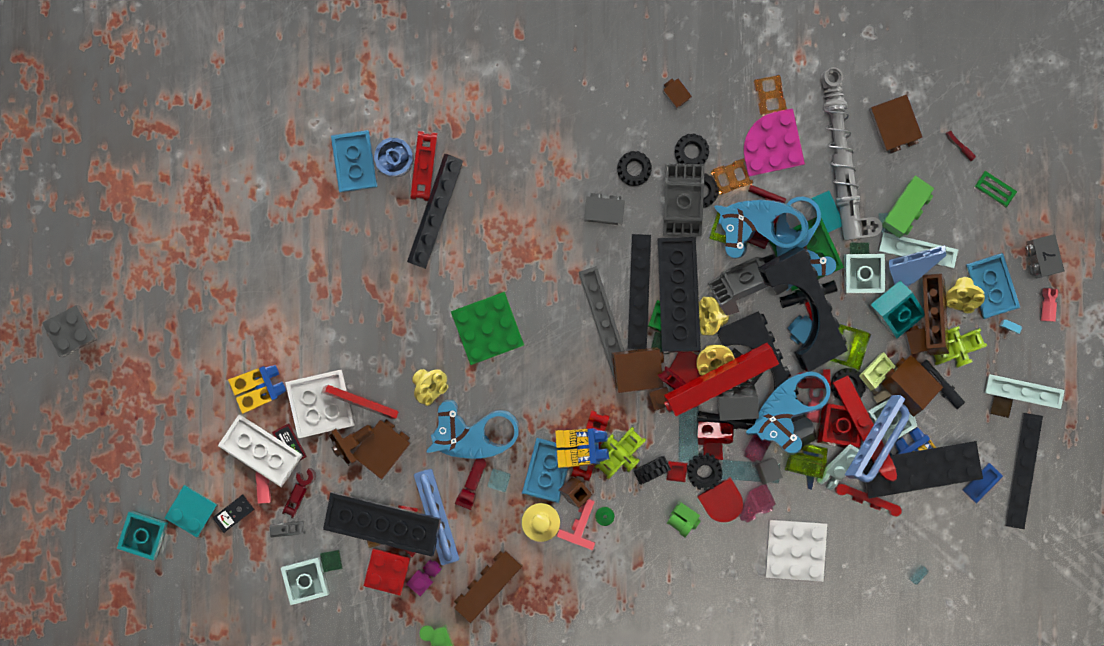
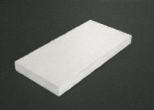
[218,414,303,488]

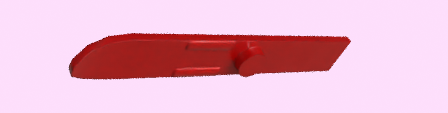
[833,376,897,481]

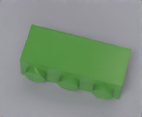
[882,175,934,238]

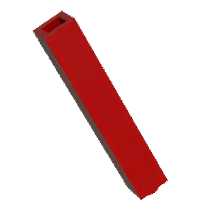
[664,343,779,416]

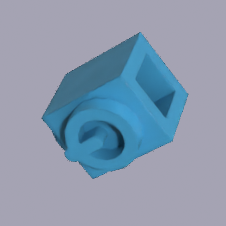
[787,314,812,345]

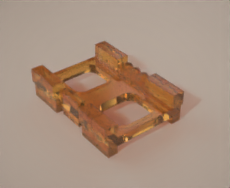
[754,75,787,115]
[711,158,754,195]

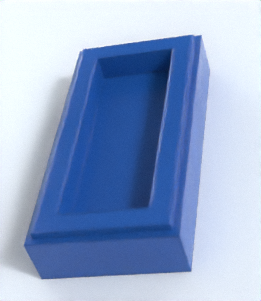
[962,463,1003,504]

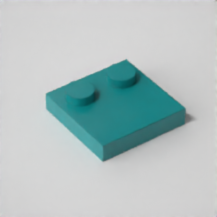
[165,485,218,538]

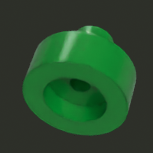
[595,507,615,526]

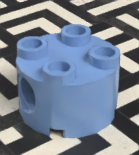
[374,138,413,177]

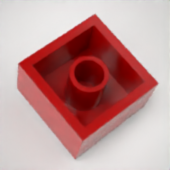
[817,403,861,448]
[363,548,411,596]

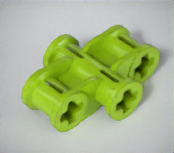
[934,326,987,368]
[594,426,646,480]

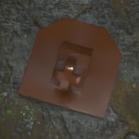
[328,425,374,466]

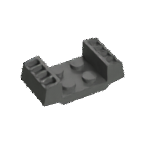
[663,163,705,236]
[708,254,788,315]

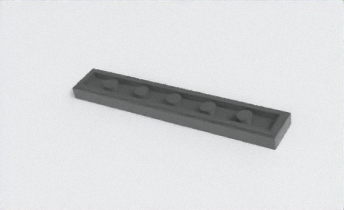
[579,266,625,379]

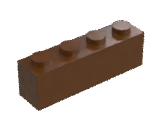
[923,273,949,355]
[454,550,523,623]

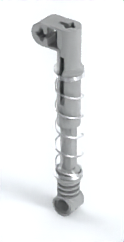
[820,67,882,241]

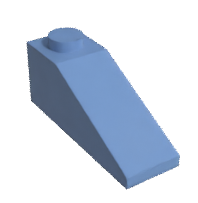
[889,245,946,287]

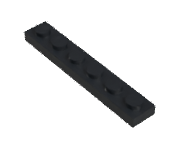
[407,153,463,269]
[627,234,651,349]
[1005,413,1043,529]

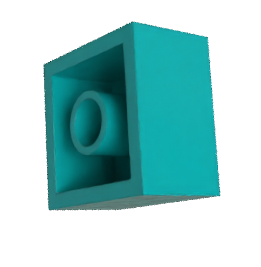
[871,281,925,339]
[116,511,168,560]

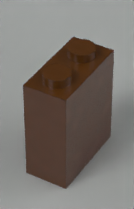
[869,94,923,154]
[612,347,664,393]
[881,355,943,417]
[353,419,411,480]

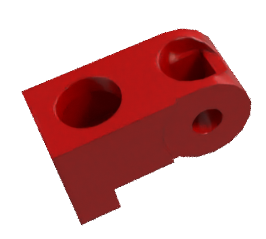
[797,369,831,389]
[697,422,734,445]

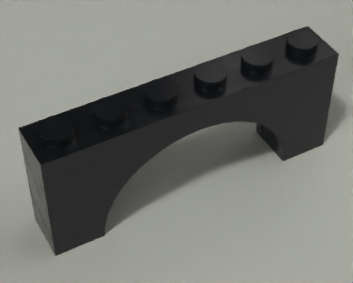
[758,246,848,372]
[717,311,806,423]

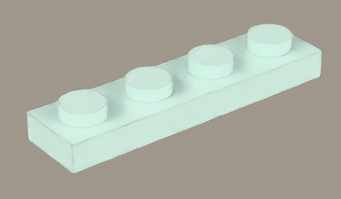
[879,232,958,268]
[985,374,1065,409]

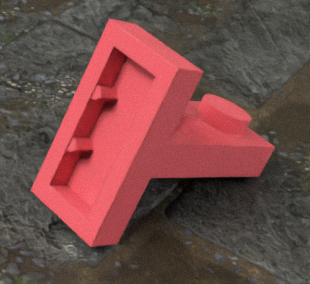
[557,499,595,550]

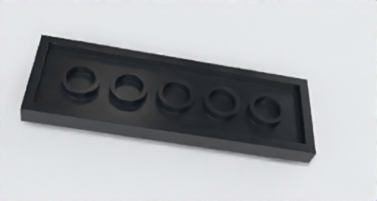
[657,237,701,353]
[863,441,983,499]
[323,492,441,557]

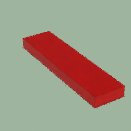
[321,385,399,419]

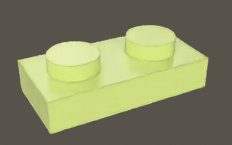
[859,352,896,391]

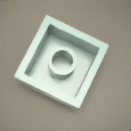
[844,254,885,293]
[281,557,330,605]

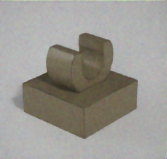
[871,382,892,405]

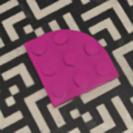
[743,108,805,177]

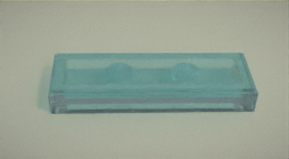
[678,406,699,461]
[721,460,780,483]

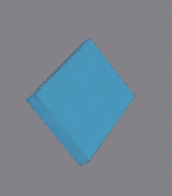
[331,130,377,193]
[966,253,1021,319]
[522,438,574,503]

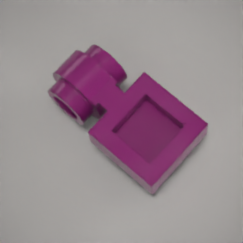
[406,559,441,597]

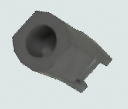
[270,521,305,538]

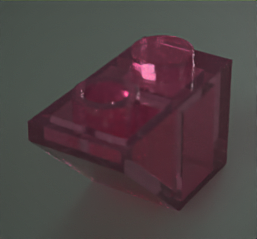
[742,434,771,463]
[739,484,776,523]

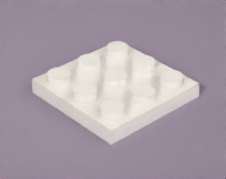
[285,369,355,438]
[765,520,827,582]

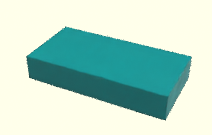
[811,190,842,233]

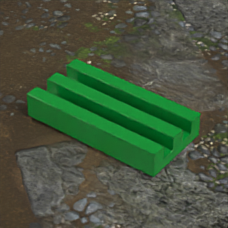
[974,171,1017,208]

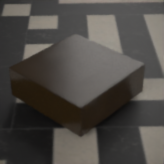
[989,395,1013,418]

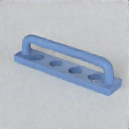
[845,395,909,482]
[414,469,459,565]

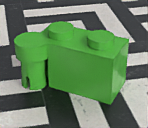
[667,501,701,538]
[419,625,454,646]

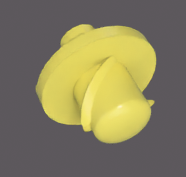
[946,277,985,313]
[699,297,729,335]
[696,345,735,375]
[412,369,448,406]
[522,503,560,542]

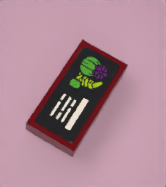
[272,423,307,460]

